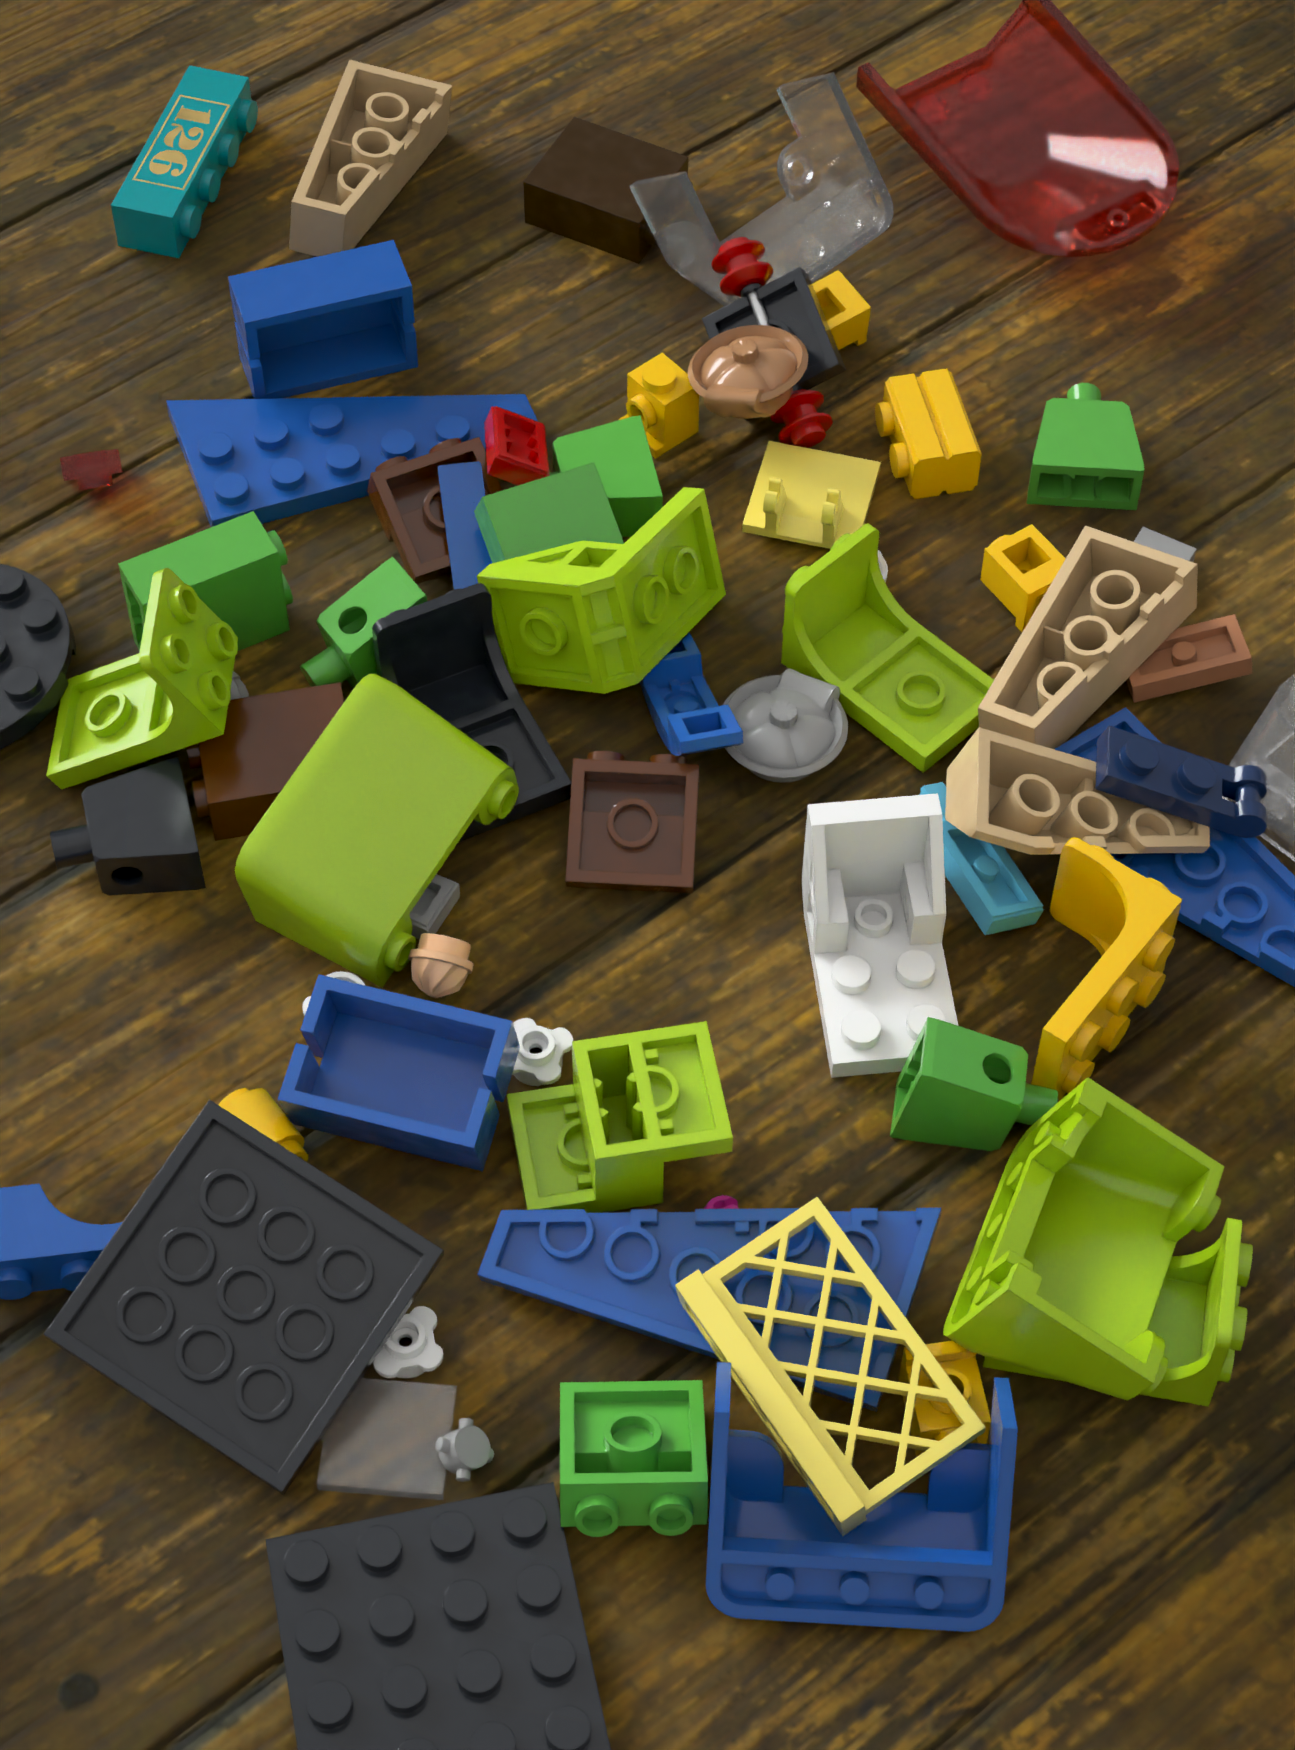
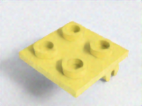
[742,441,881,549]

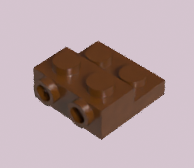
[367,437,502,584]
[565,751,699,893]

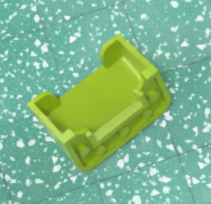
[235,674,519,988]
[943,1077,1225,1401]

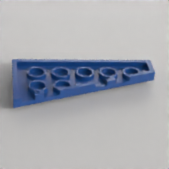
[166,394,538,527]
[1055,707,1295,987]
[477,1208,941,1412]

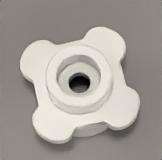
[512,1018,573,1086]
[373,1306,443,1378]

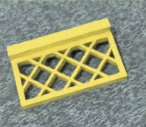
[675,1197,985,1536]

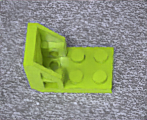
[477,487,726,694]

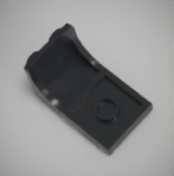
[372,583,571,842]

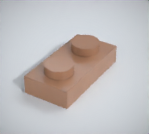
[1126,614,1252,703]

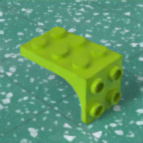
[781,523,994,773]
[46,568,238,790]
[983,1218,1253,1407]

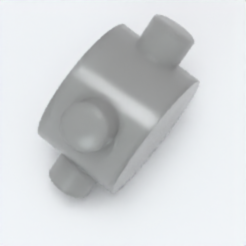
[435,1418,494,1482]

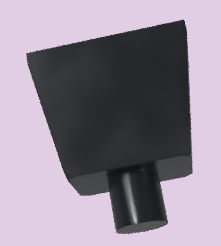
[50,757,206,896]

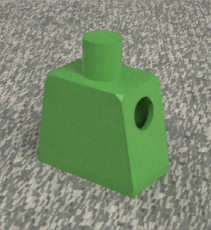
[1027,383,1144,510]
[550,415,663,537]
[300,557,428,689]
[890,1017,1058,1151]

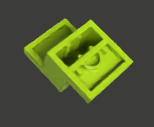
[507,1021,733,1213]

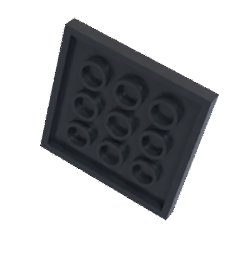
[44,1099,444,1495]
[265,1482,611,1750]

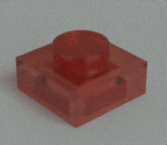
[60,448,123,490]

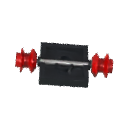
[702,237,846,448]

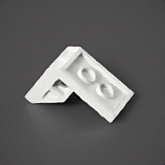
[802,793,958,1078]

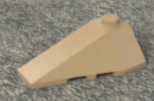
[945,727,1210,855]

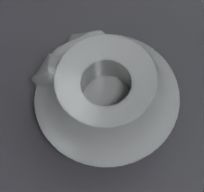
[723,668,848,782]

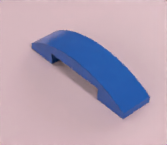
[640,632,744,756]

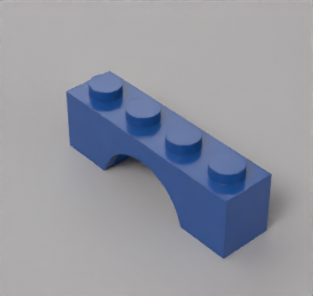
[0,1184,122,1300]

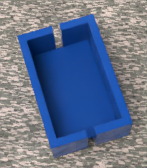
[228,240,418,399]
[277,974,520,1171]

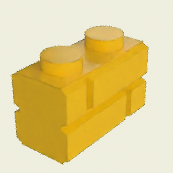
[875,368,982,499]

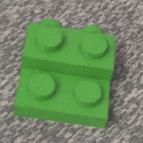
[560,1380,708,1537]

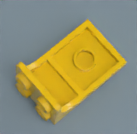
[1031,837,1182,1102]

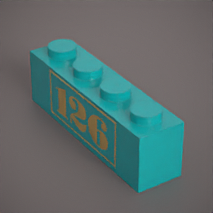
[111,65,258,258]

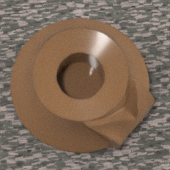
[688,325,808,419]

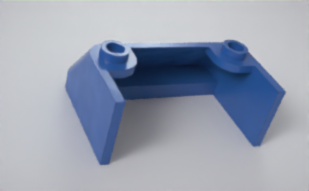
[706,1362,1018,1632]

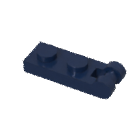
[1095,726,1267,838]

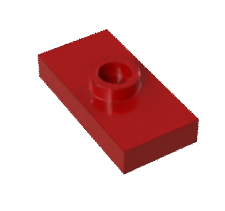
[484,406,550,485]

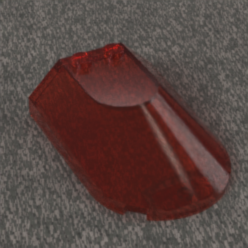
[856,0,1179,257]

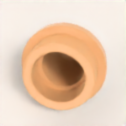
[408,933,474,998]

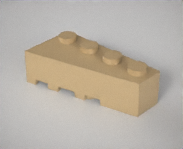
[289,59,452,257]
[978,526,1198,749]

